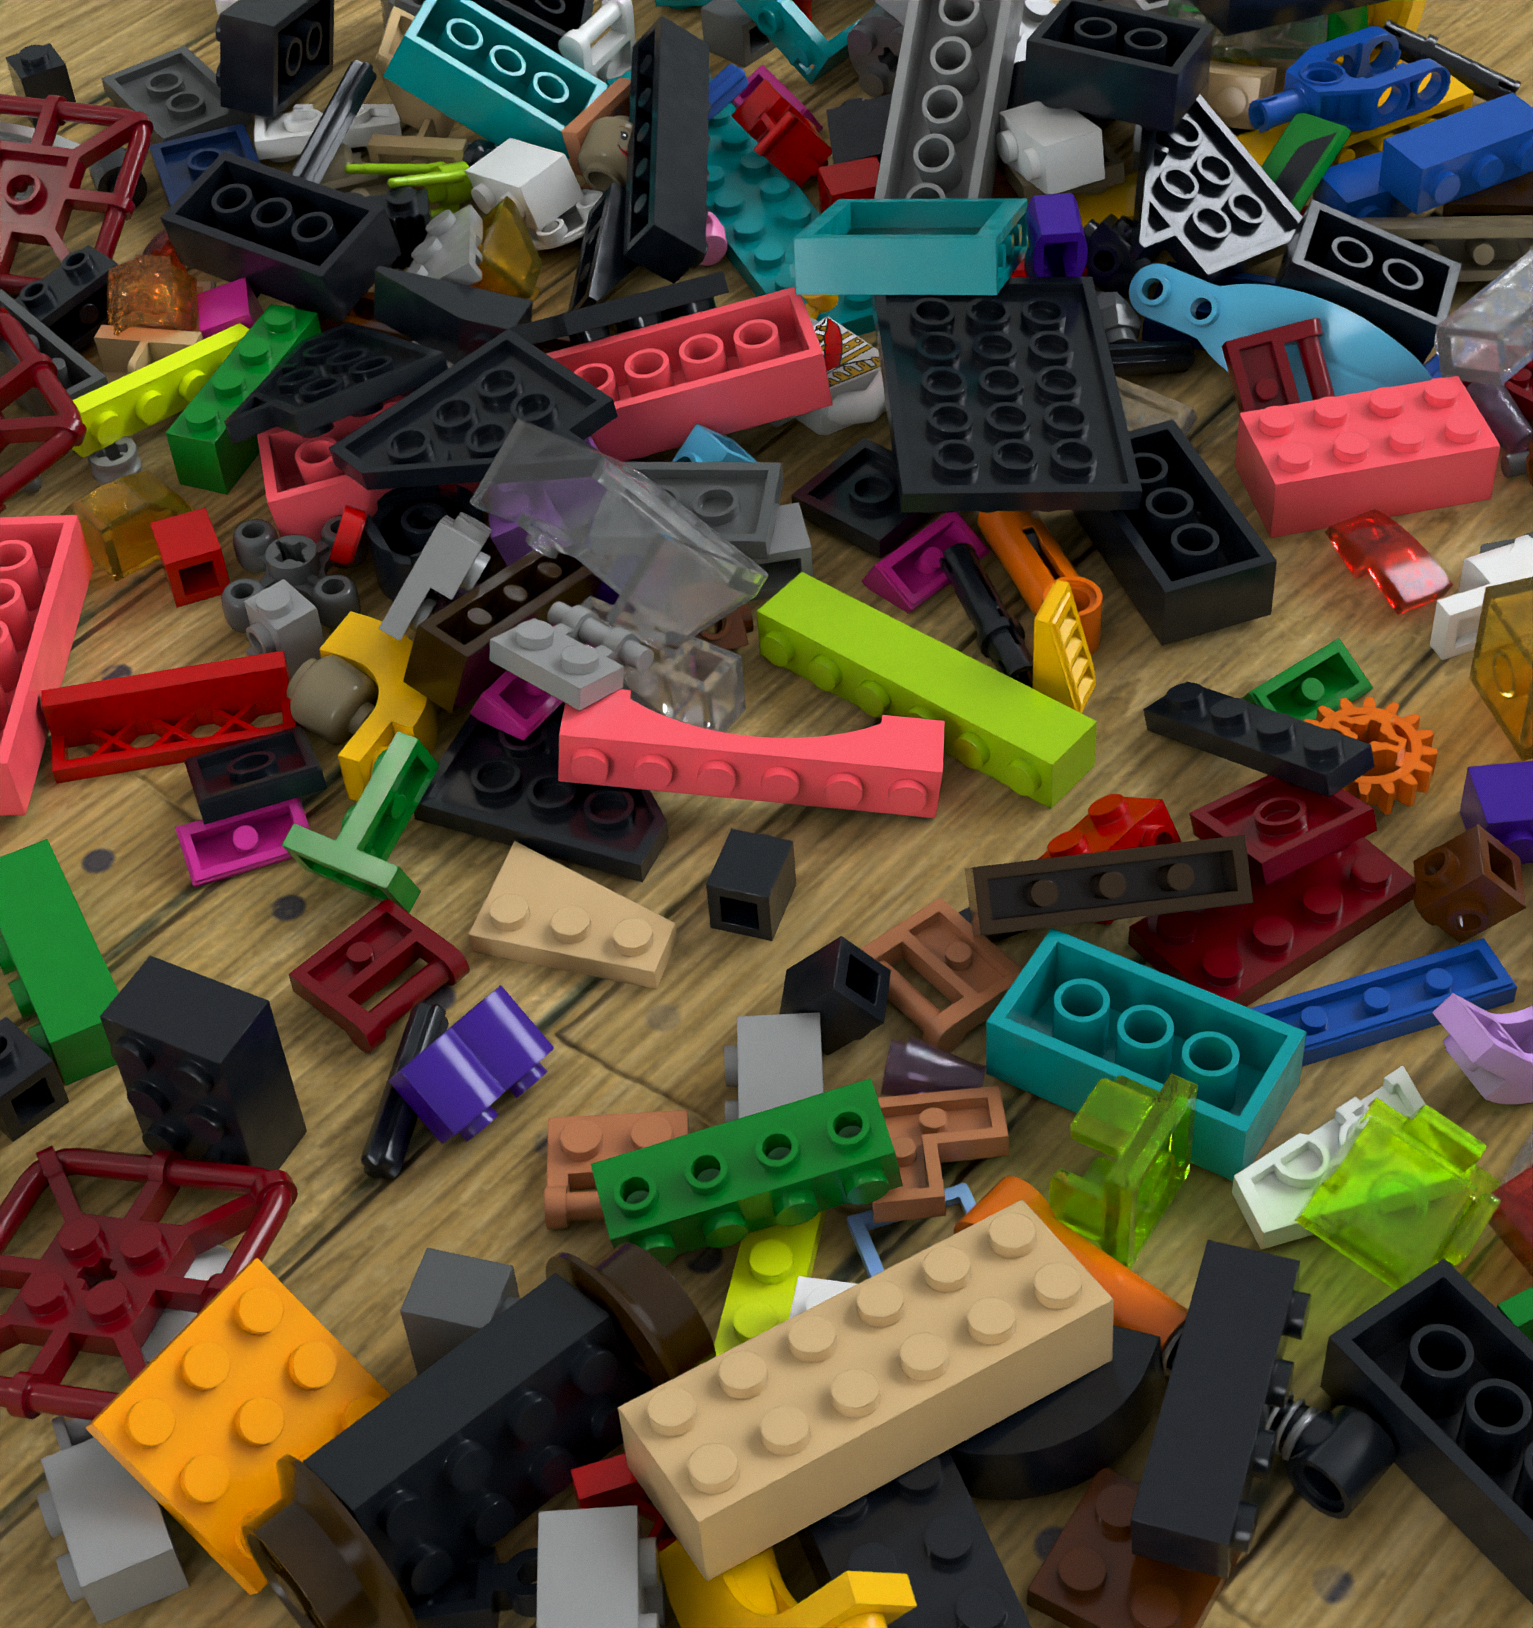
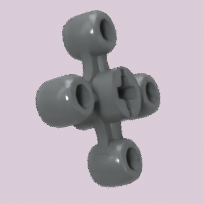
[221,515,369,633]

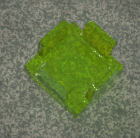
[1049,1073,1198,1269]
[1294,1097,1501,1291]

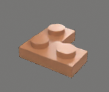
[871,1086,1009,1223]

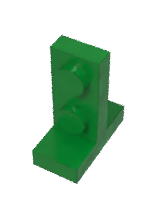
[282,731,440,913]

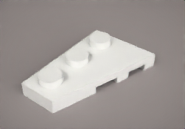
[1232,1066,1467,1250]

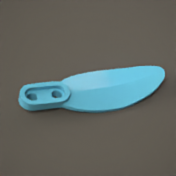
[1129,263,1433,403]

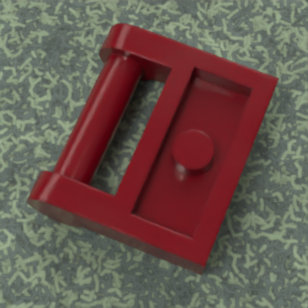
[1221,318,1335,413]
[288,898,470,1053]

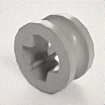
[88,436,142,487]

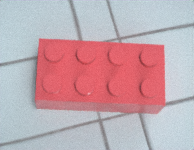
[1235,376,1500,538]

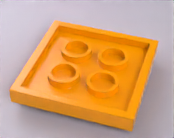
[85,1258,391,1595]

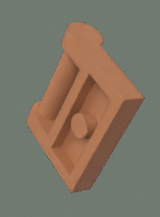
[861,897,1022,1055]
[544,1110,690,1229]

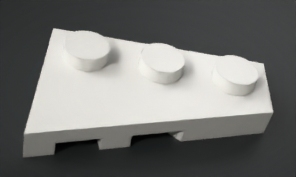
[254,104,402,162]

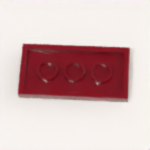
[1128,837,1416,1007]

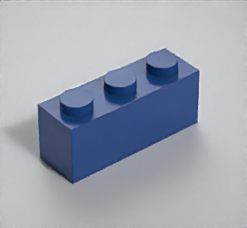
[1379,92,1533,215]

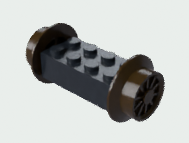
[242,1242,716,1628]

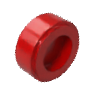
[329,505,368,566]

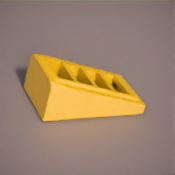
[1033,580,1096,713]

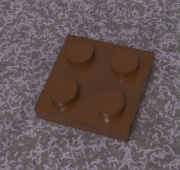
[1027,1467,1242,1628]

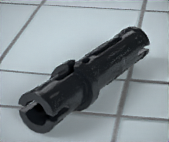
[1374,18,1521,102]
[939,543,1033,688]

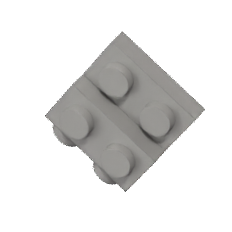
[379,512,492,641]

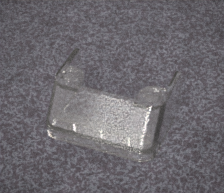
[469,418,769,650]

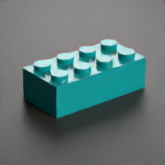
[383,0,608,160]
[986,928,1307,1181]

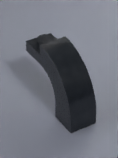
[949,1326,1165,1500]

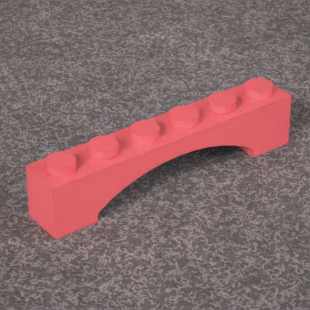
[558,689,945,818]

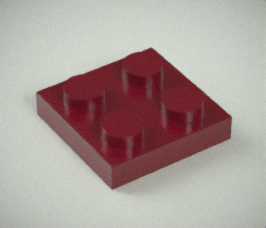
[1189,775,1377,885]

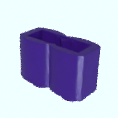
[1024,193,1088,277]
[388,985,554,1144]

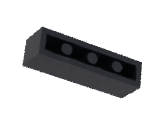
[1130,1240,1311,1579]

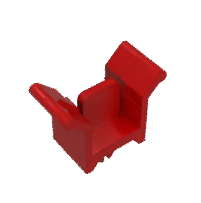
[731,79,832,188]

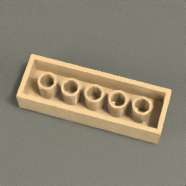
[618,1200,1114,1581]

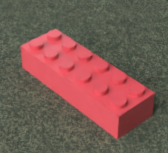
[0,515,93,816]

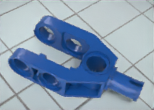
[1248,26,1451,133]

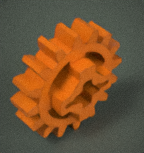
[1304,697,1438,815]

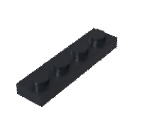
[1143,681,1375,797]

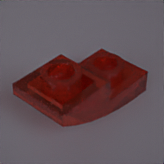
[1325,509,1453,615]

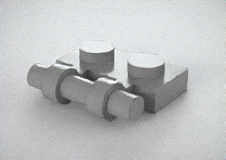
[489,601,654,711]

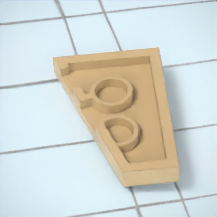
[468,841,677,989]

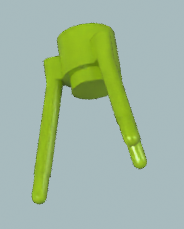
[344,161,473,219]

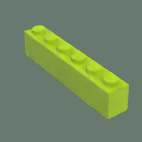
[757,572,1097,809]

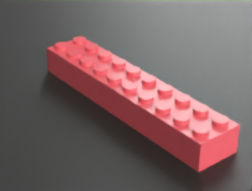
[257,287,833,544]

